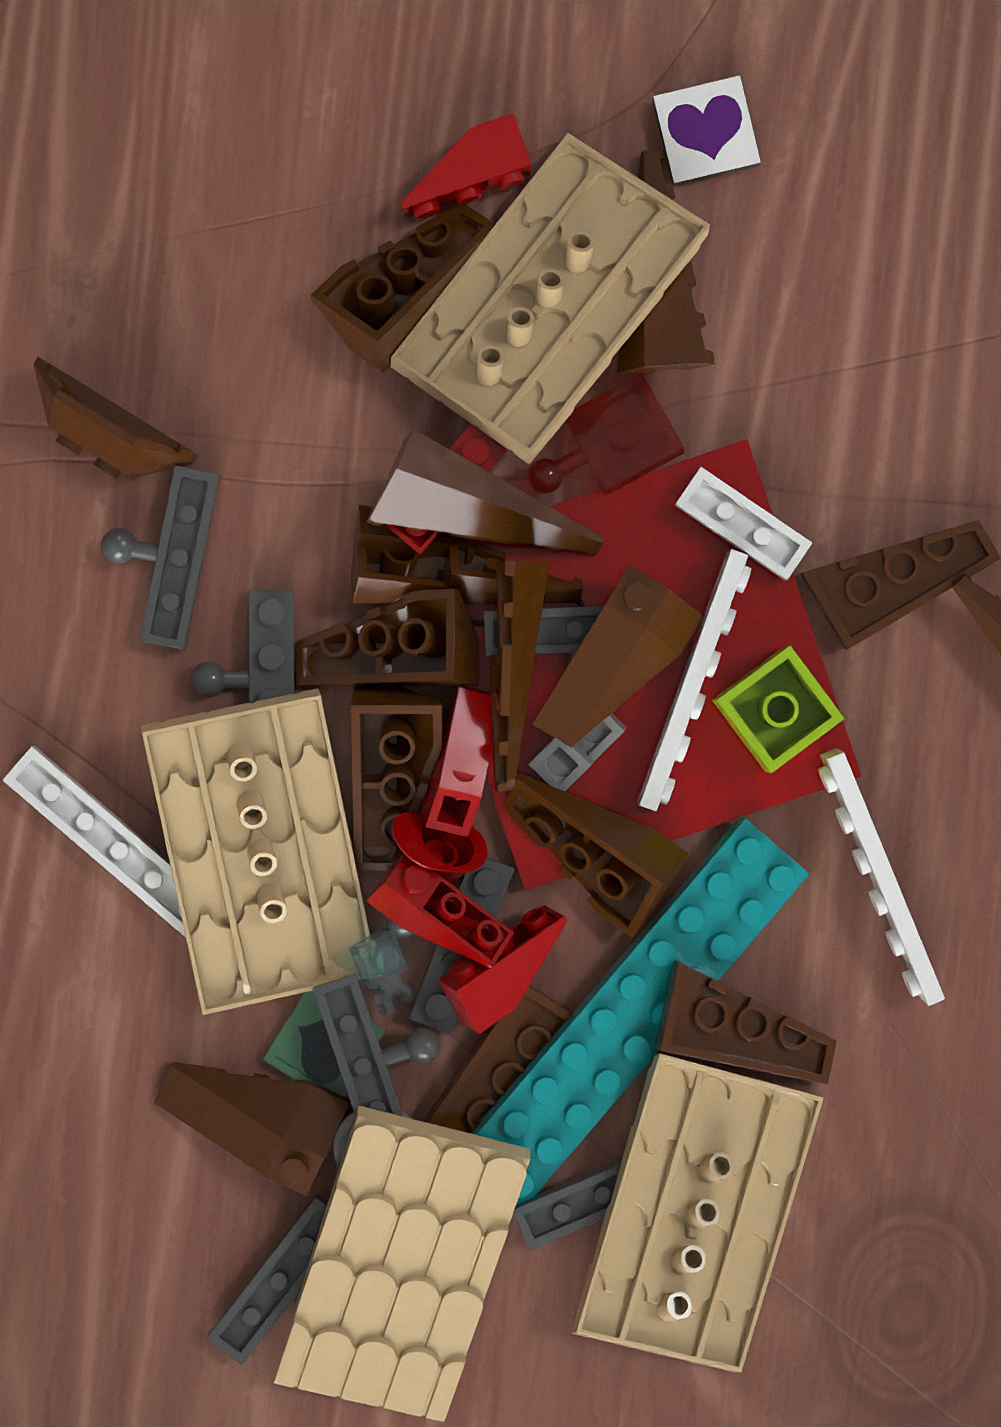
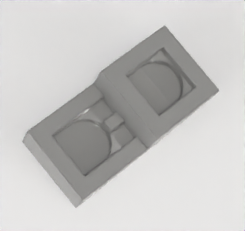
[528,713,627,791]

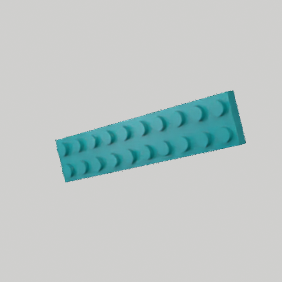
[471,816,809,1205]

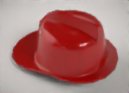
[392,812,488,883]

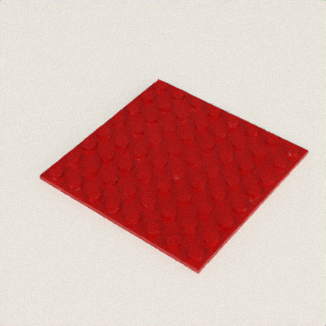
[455,439,862,891]

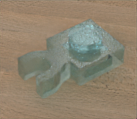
[349,928,414,1015]

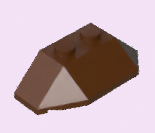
[33,357,198,479]

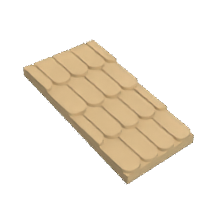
[391,133,710,464]
[141,688,378,1015]
[571,1054,824,1373]
[274,1105,530,1422]

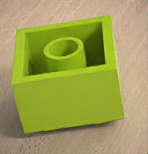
[712,645,845,773]

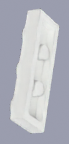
[674,467,812,581]

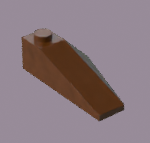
[532,565,703,748]
[296,589,479,686]

